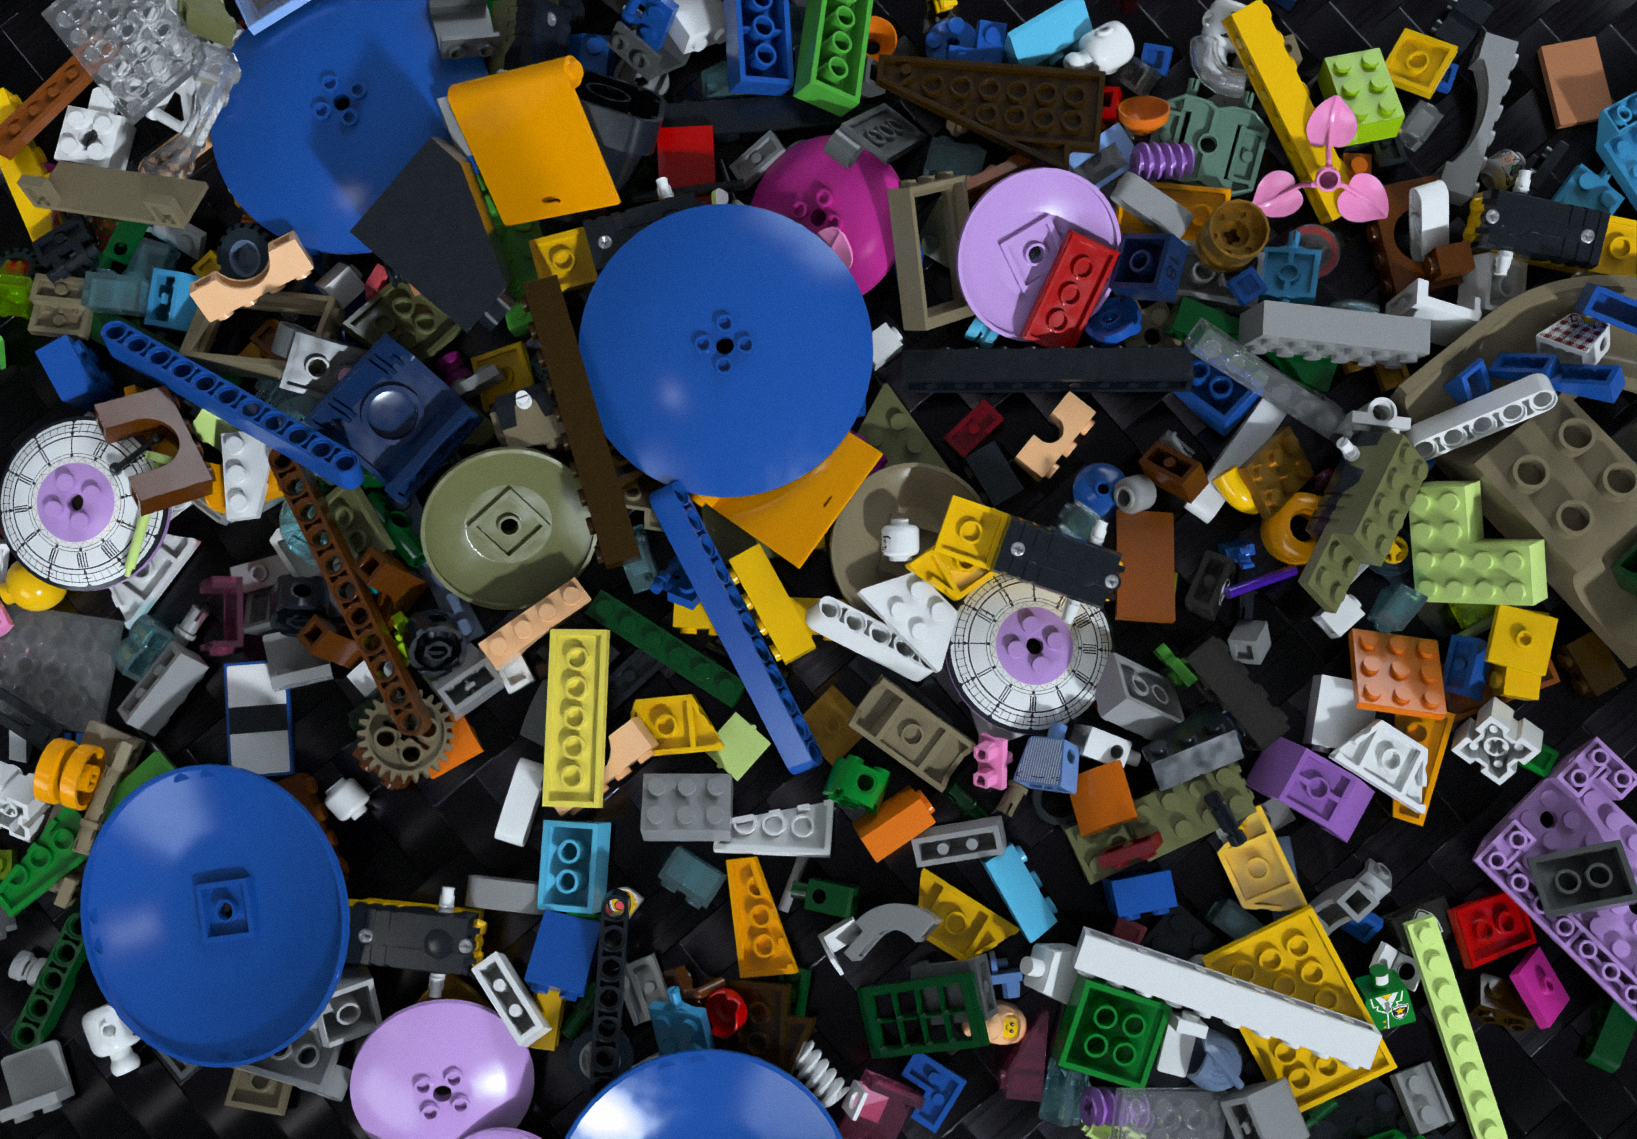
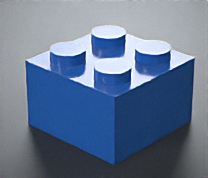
[35,334,118,412]
[1102,865,1178,921]

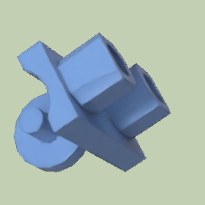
[988,951,1023,999]

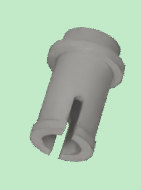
[1158,429,1195,458]

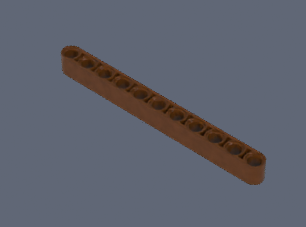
[268,449,432,736]

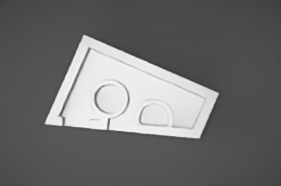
[221,431,273,522]

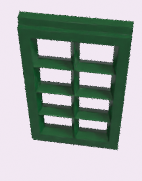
[856,971,990,1059]

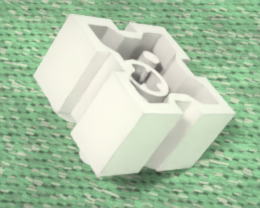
[1451,696,1544,785]
[0,761,52,843]

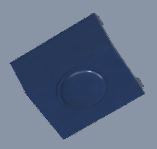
[304,333,484,504]

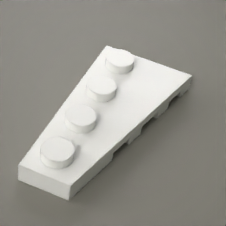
[713,799,834,858]

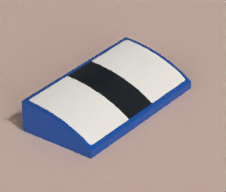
[224,660,295,777]

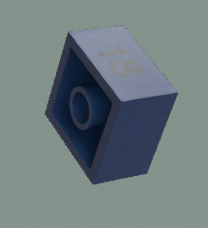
[1108,233,1189,302]

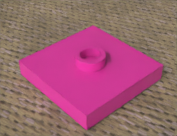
[1509,946,1570,1030]

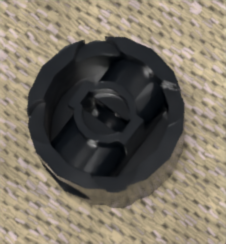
[270,575,331,638]
[402,609,467,677]

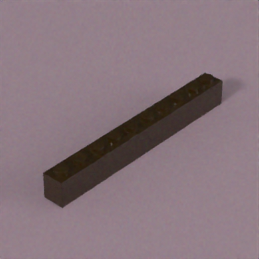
[520,275,642,570]

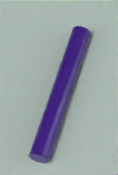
[1223,564,1298,599]

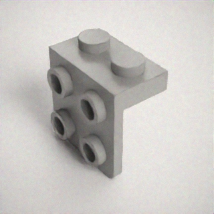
[0,1040,75,1124]

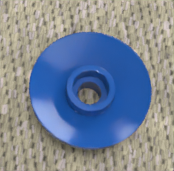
[1072,463,1126,519]

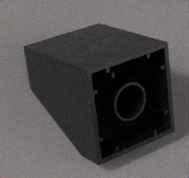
[350,137,517,333]

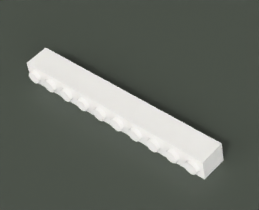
[1072,926,1382,1070]

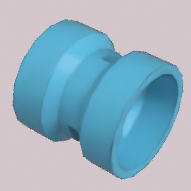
[964,317,1000,349]

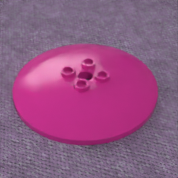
[751,135,900,296]

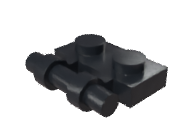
[31,214,102,283]

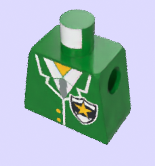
[1353,964,1416,1031]

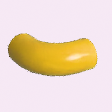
[1211,464,1259,515]

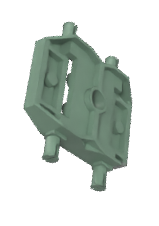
[1148,78,1270,197]

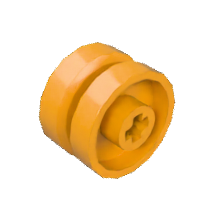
[33,738,106,811]

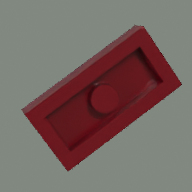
[943,399,1004,459]
[1097,831,1164,869]

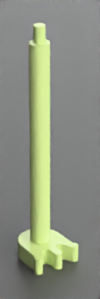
[124,450,174,578]

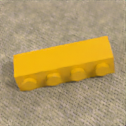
[727,543,816,665]

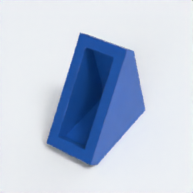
[1443,358,1493,405]

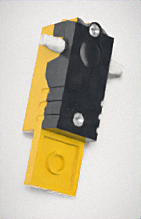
[1463,170,1637,278]
[528,177,706,293]
[933,495,1126,624]
[345,887,487,998]

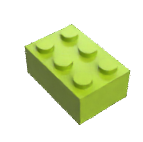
[1317,48,1405,147]

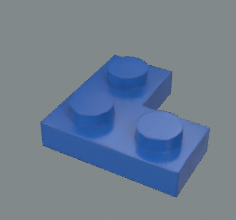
[945,20,1007,63]
[900,1053,967,1133]

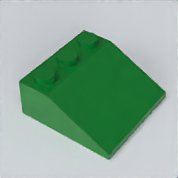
[1051,973,1172,1091]

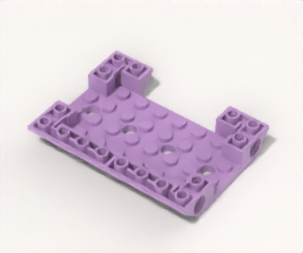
[1472,737,1637,1022]

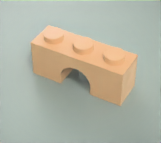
[1013,391,1096,482]

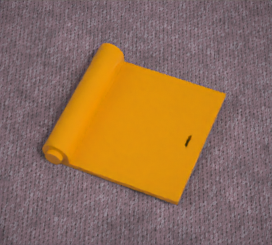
[447,55,621,227]
[689,432,883,569]

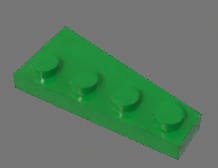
[0,806,89,917]

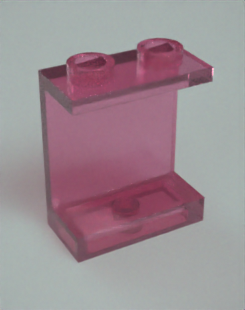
[200,576,243,656]
[838,1069,926,1139]

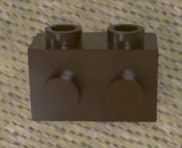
[1468,972,1536,1032]

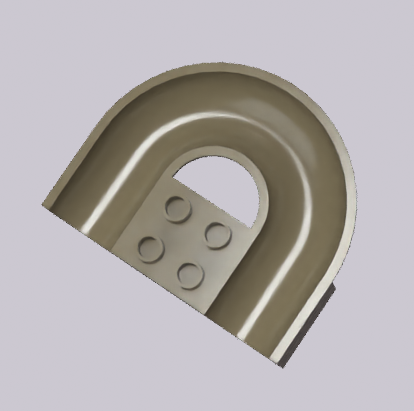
[1389,275,1637,668]

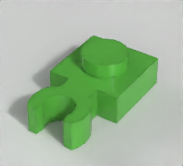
[1153,643,1197,690]

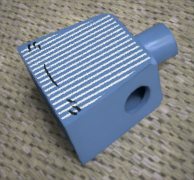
[1013,722,1080,794]

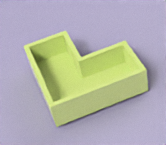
[1409,480,1548,606]

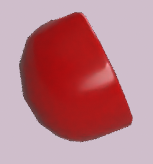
[705,988,748,1039]

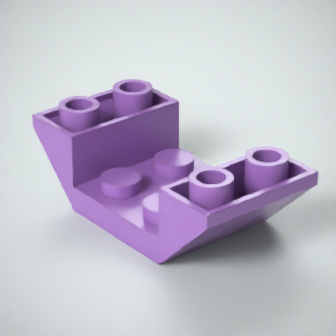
[1245,733,1375,843]

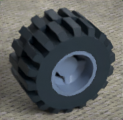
[216,222,291,292]

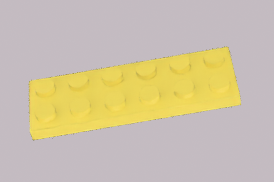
[542,629,610,808]

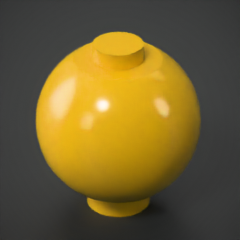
[0,561,67,611]

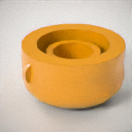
[1260,492,1322,566]

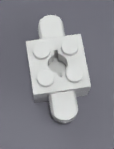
[54,87,136,171]

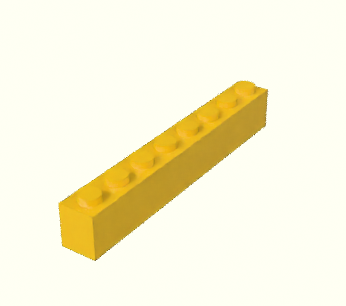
[1221,0,1350,224]

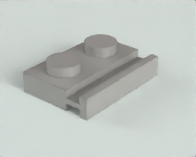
[613,953,670,1026]
[1389,1061,1455,1135]

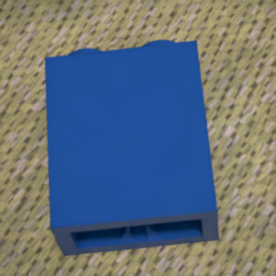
[524,910,600,1001]

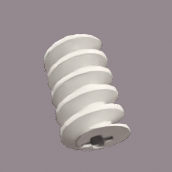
[795,1040,850,1108]

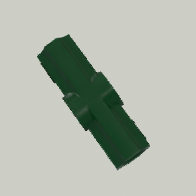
[366,490,427,569]

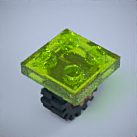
[0,248,48,320]

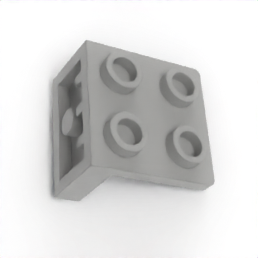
[263,632,334,692]

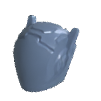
[1186,1028,1244,1092]

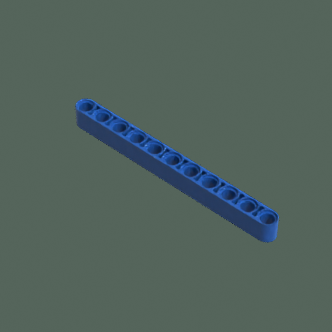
[100,321,364,490]
[649,481,823,775]

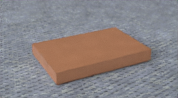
[1537,36,1612,129]

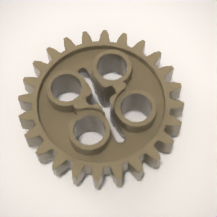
[357,690,455,784]

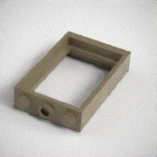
[887,171,974,331]
[179,291,345,381]

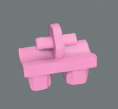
[973,732,1013,790]

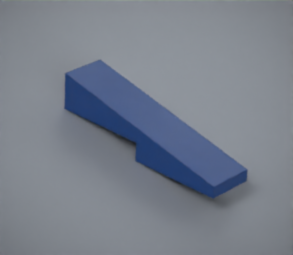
[1488,353,1625,404]

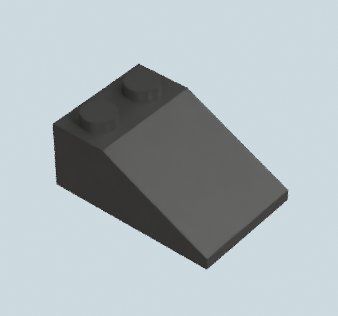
[1526,839,1637,918]

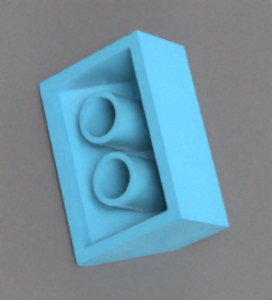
[1002,0,1093,67]
[537,820,611,914]
[980,842,1058,943]

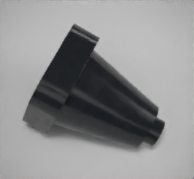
[548,67,667,234]

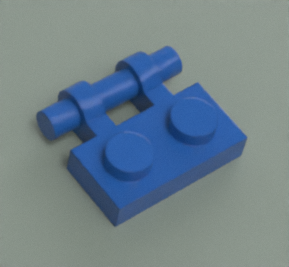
[621,0,679,52]
[650,556,700,610]

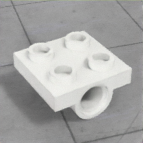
[1334,397,1411,439]

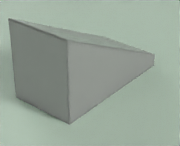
[9,724,33,763]

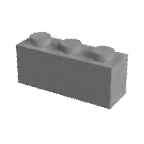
[117,640,209,737]
[911,816,1007,868]

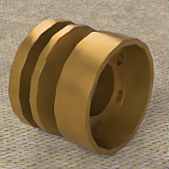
[1195,199,1270,274]

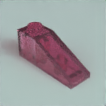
[999,1005,1049,1102]

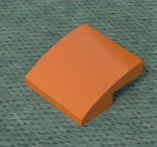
[409,705,484,779]
[1069,760,1138,837]

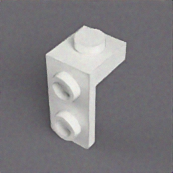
[1156,1010,1209,1077]

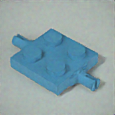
[1551,163,1625,215]
[1258,231,1322,304]
[648,986,715,1056]

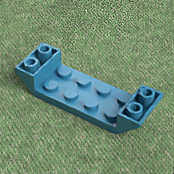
[1596,92,1637,211]

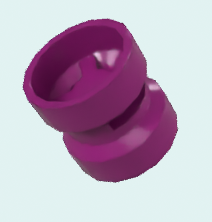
[435,351,473,386]

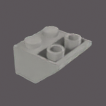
[422,642,504,721]
[1220,1077,1310,1139]

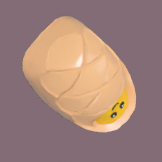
[962,1000,1027,1045]

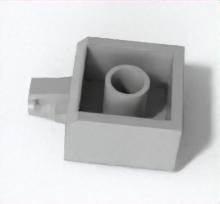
[309,963,382,1048]

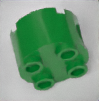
[823,755,890,815]

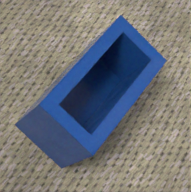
[1573,282,1637,335]

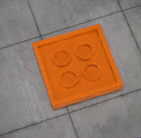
[1348,628,1447,721]

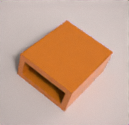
[852,785,936,863]

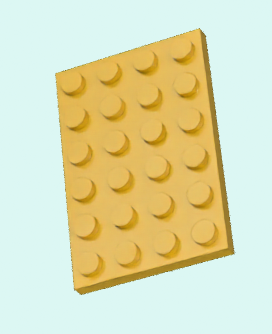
[1201,905,1398,1113]

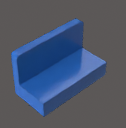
[1442,634,1490,702]

